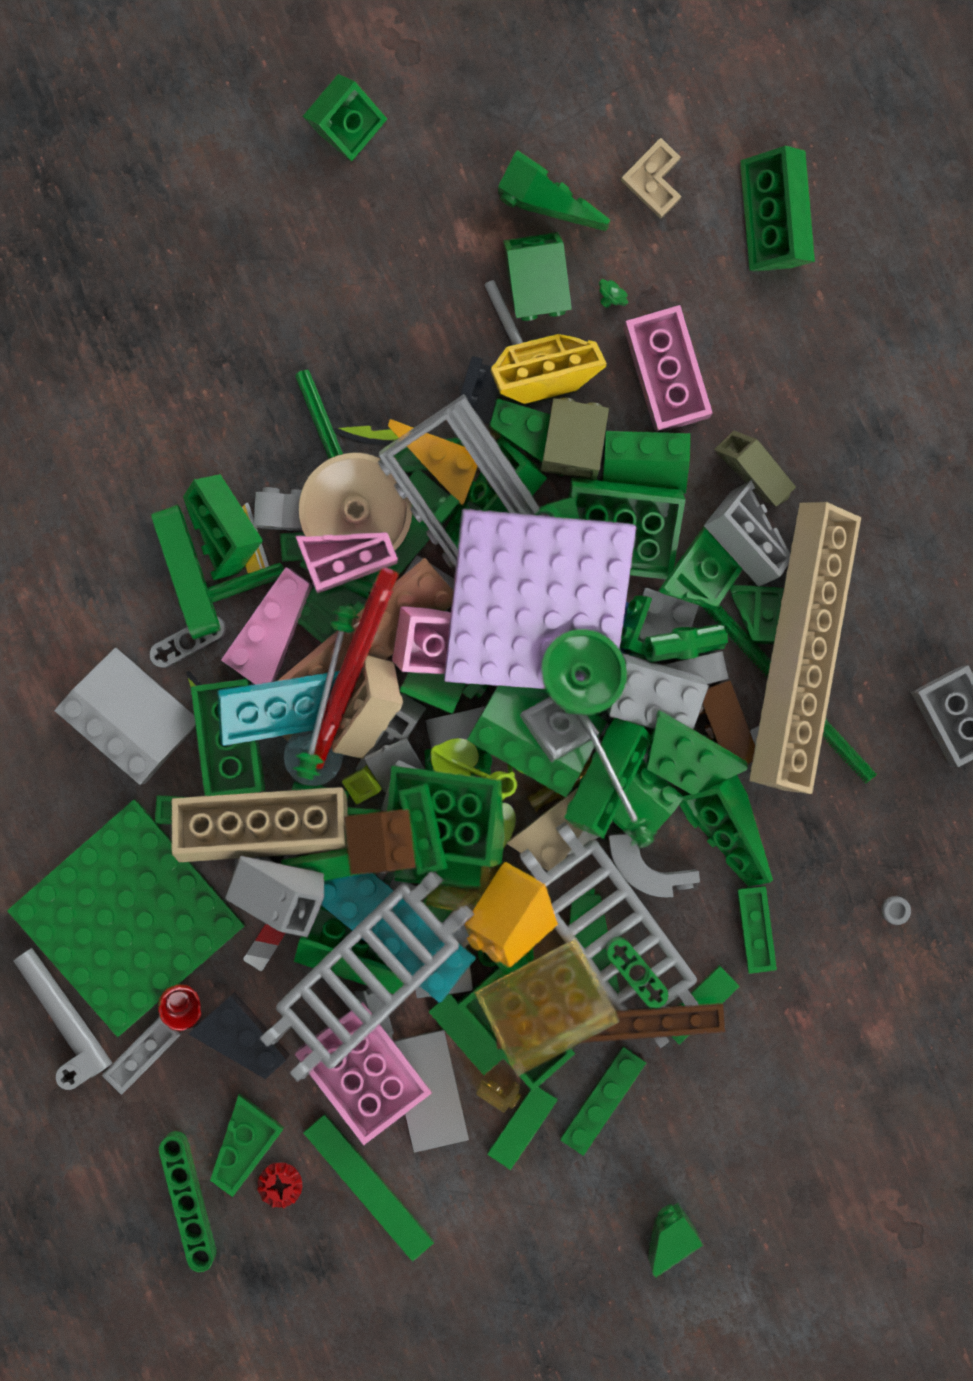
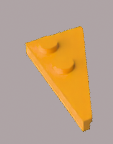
[388,419,478,505]

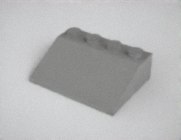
[54,647,196,785]

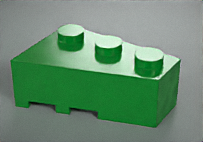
[183,474,263,580]

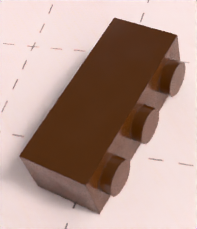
[699,680,756,764]

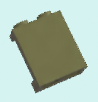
[541,398,609,480]

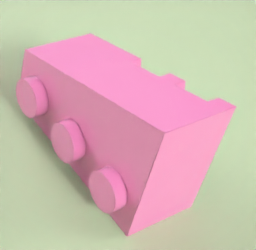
[296,533,398,593]

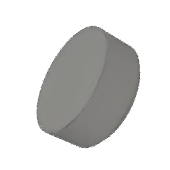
[881,896,911,925]

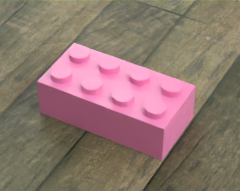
[624,305,713,433]

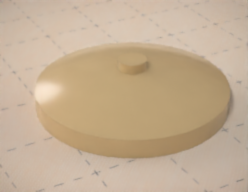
[299,453,412,551]

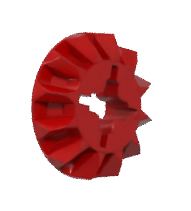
[257,1162,303,1209]

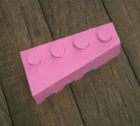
[221,567,313,685]

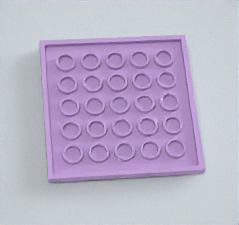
[444,510,636,689]

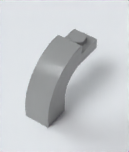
[607,832,700,897]

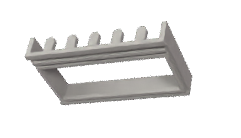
[378,394,546,568]

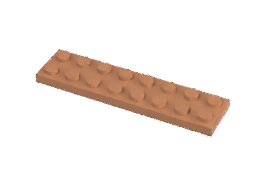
[278,558,454,741]

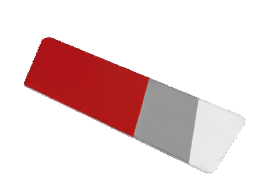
[244,924,286,971]

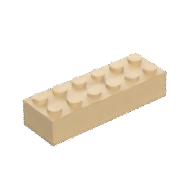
[172,787,347,862]

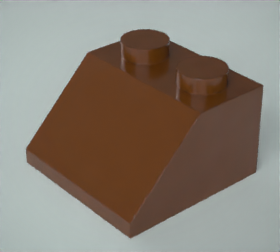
[343,809,415,874]

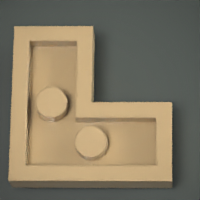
[621,138,681,219]

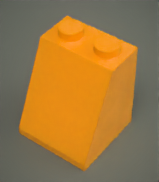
[464,862,558,967]

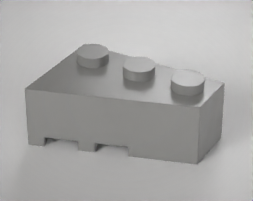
[704,480,790,586]

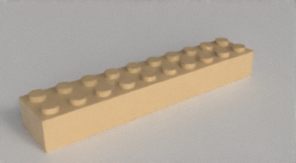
[750,502,861,794]

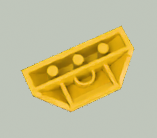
[491,334,607,404]

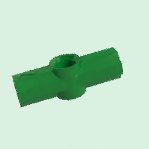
[642,624,728,662]

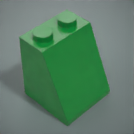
[503,232,572,321]

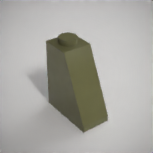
[714,430,796,507]

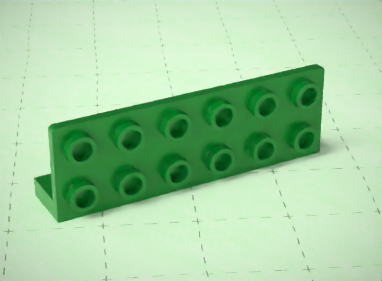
[309,469,460,619]

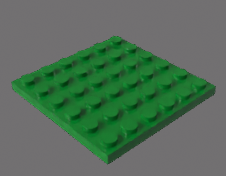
[7,799,245,1037]

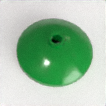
[541,629,627,715]

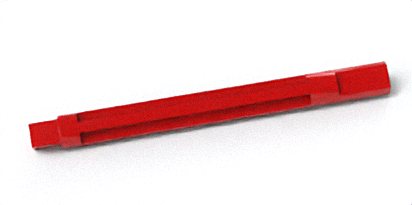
[308,568,399,769]

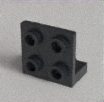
[460,356,519,425]

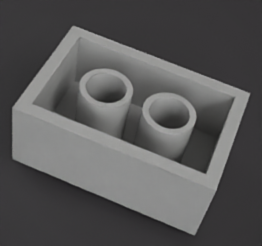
[606,654,708,729]
[911,665,973,767]

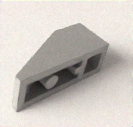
[356,693,426,783]

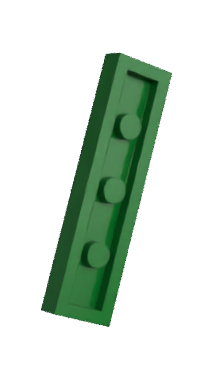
[560,1045,646,1156]

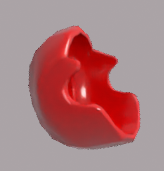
[158,984,201,1031]

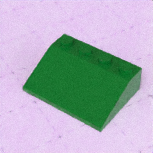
[568,477,685,579]
[467,685,607,797]
[387,766,504,867]

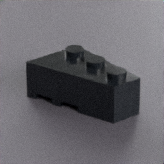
[188,992,290,1079]

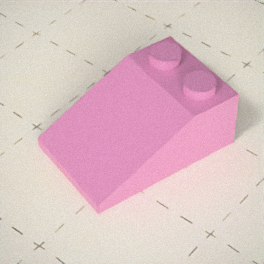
[392,606,451,674]

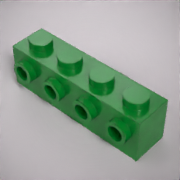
[564,717,652,838]

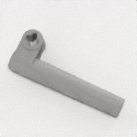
[14,948,112,1090]

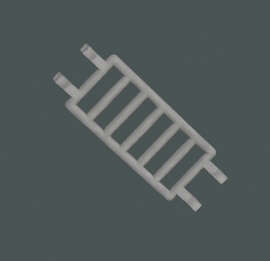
[519,822,698,1048]
[260,872,474,1081]

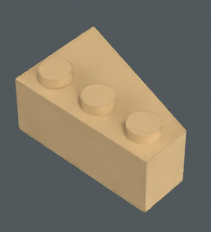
[332,656,403,759]
[507,787,583,871]

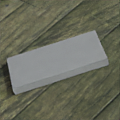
[393,1029,469,1153]

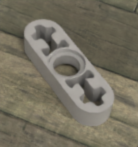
[150,617,226,668]

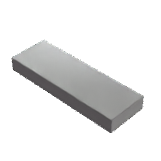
[102,1016,182,1095]

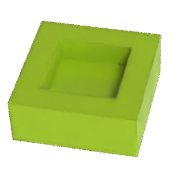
[342,766,382,805]

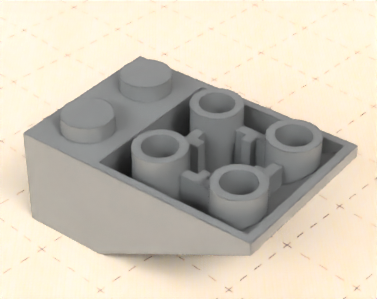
[225,856,324,937]

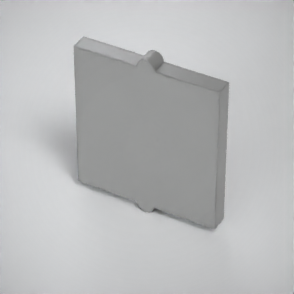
[365,738,425,792]

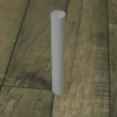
[484,280,524,345]

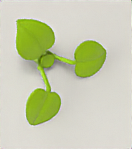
[430,738,524,849]

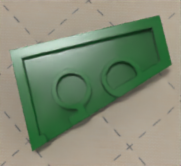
[488,399,563,477]
[210,1094,284,1197]

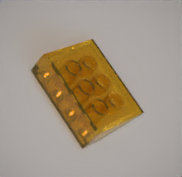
[474,939,620,1076]

